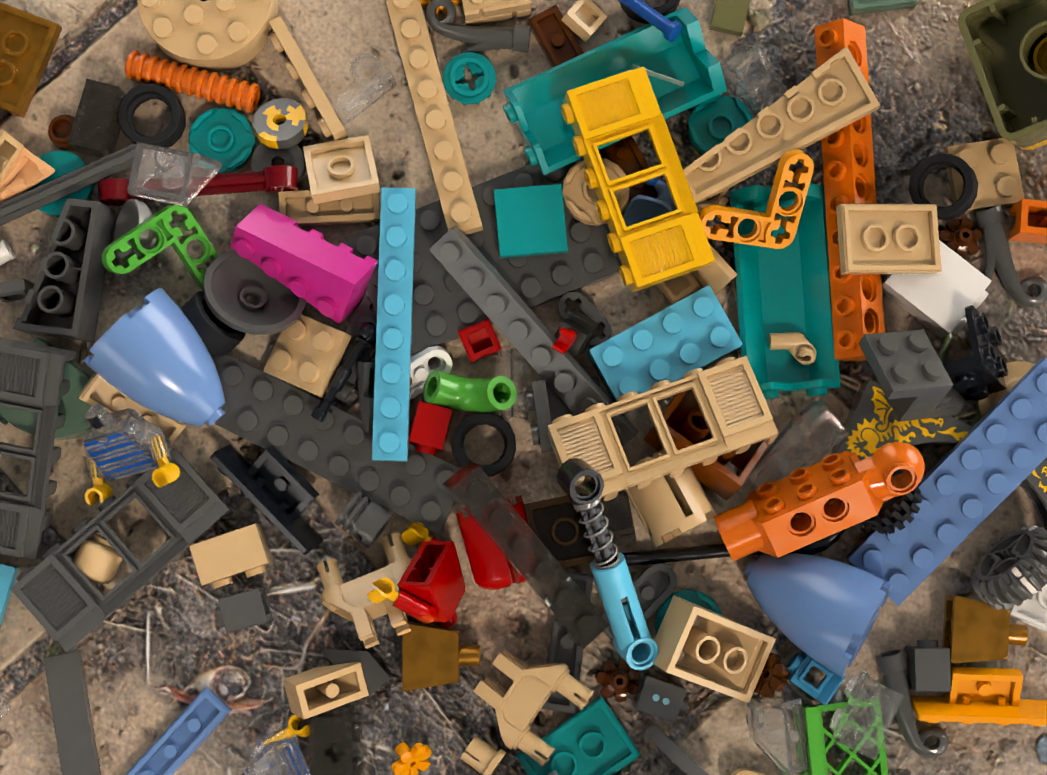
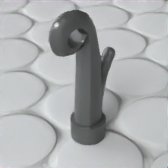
[426,0,531,54]
[974,205,1047,308]
[876,650,949,758]

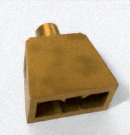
[942,595,1028,663]
[402,622,480,691]

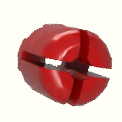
[456,495,538,590]

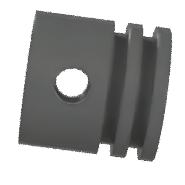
[335,491,393,548]

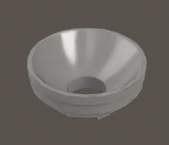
[113,199,156,260]

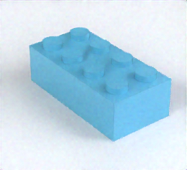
[587,285,743,403]

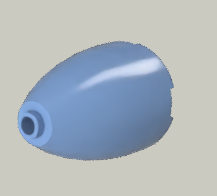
[83,288,226,427]
[744,553,893,678]

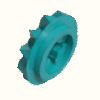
[443,52,496,106]

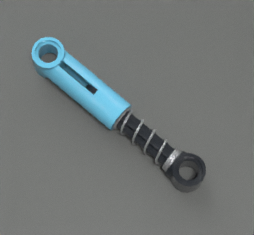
[557,458,659,670]

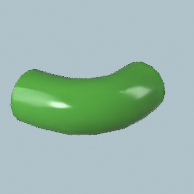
[423,370,517,412]

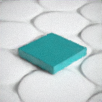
[494,184,568,259]

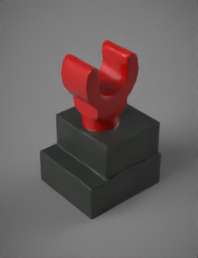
[551,309,599,357]

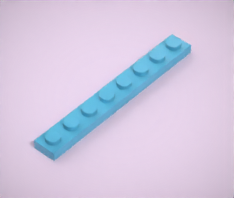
[372,187,416,462]

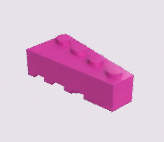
[230,204,378,324]

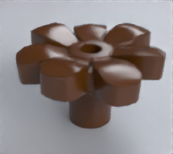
[939,218,982,260]
[754,653,788,698]
[596,657,640,702]

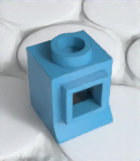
[787,652,845,706]

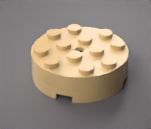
[137,0,278,73]

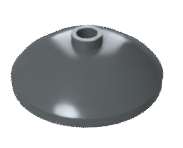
[203,250,306,335]

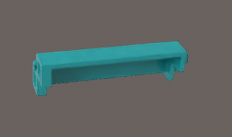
[503,7,727,175]
[730,183,841,399]

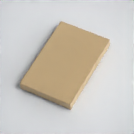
[836,204,942,275]

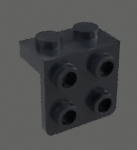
[943,305,1008,401]

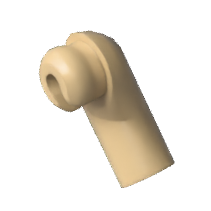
[769,332,816,366]

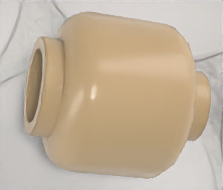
[72,534,122,587]

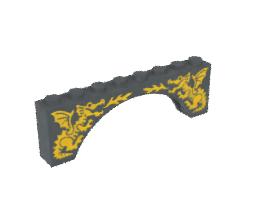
[830,378,1047,531]

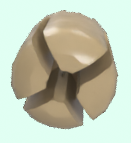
[625,449,716,548]

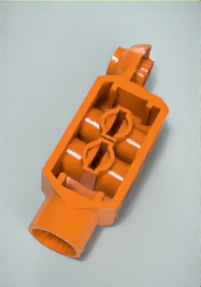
[713,442,925,561]

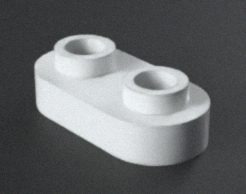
[410,345,453,399]

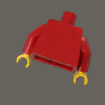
[367,522,466,628]

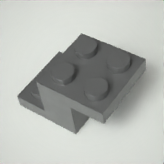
[859,329,963,421]

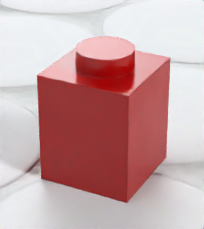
[409,401,454,455]

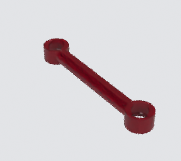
[98,165,298,206]

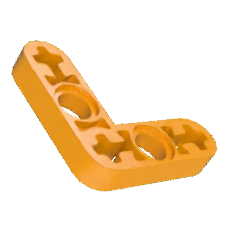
[699,149,814,249]

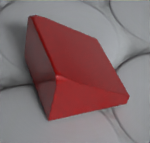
[457,318,502,364]

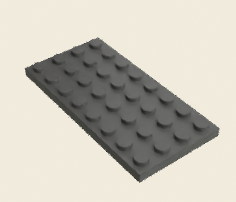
[345,151,625,356]

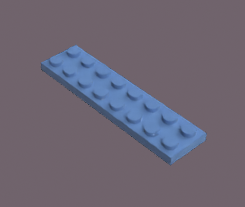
[846,357,1047,606]

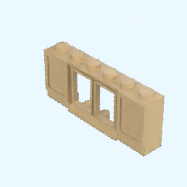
[547,356,779,512]

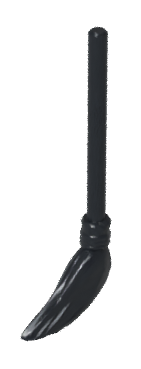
[622,529,846,566]

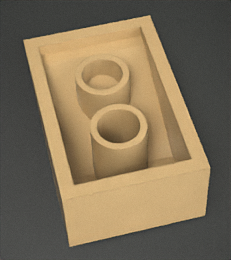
[653,595,776,703]

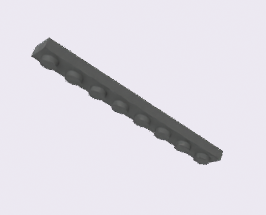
[429,225,639,446]

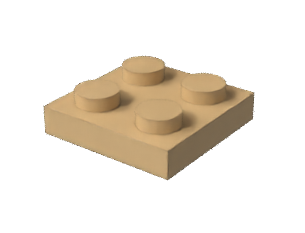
[303,135,381,204]
[943,138,1025,213]
[263,314,352,398]

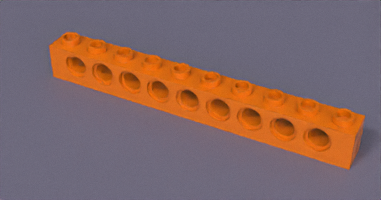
[814,18,885,362]

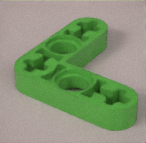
[102,205,219,290]

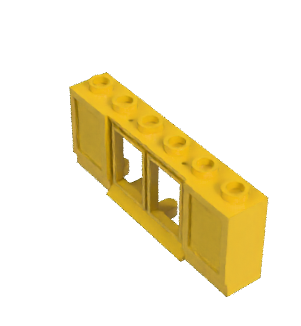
[560,66,715,293]

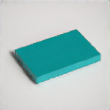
[516,696,641,775]

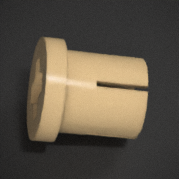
[460,735,507,775]

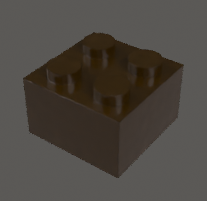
[524,495,595,573]

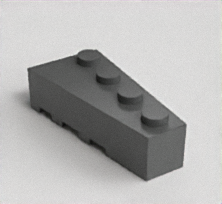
[13,198,116,342]

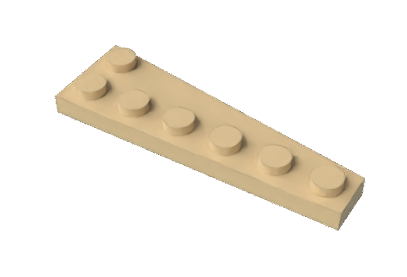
[684,47,880,205]

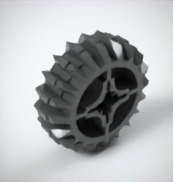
[970,525,1047,610]

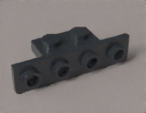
[210,444,324,555]

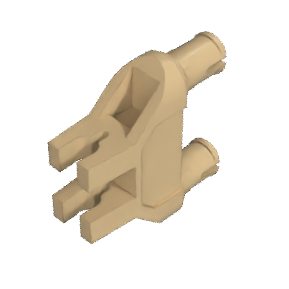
[316,533,412,649]
[473,649,594,767]

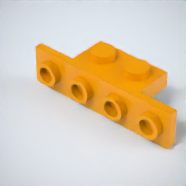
[911,667,1047,727]

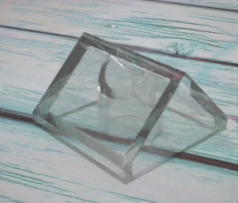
[127,142,222,206]

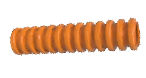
[125,50,260,113]

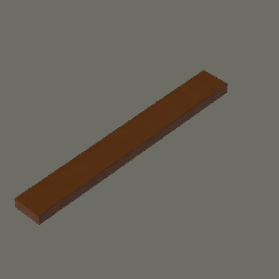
[527,5,658,202]

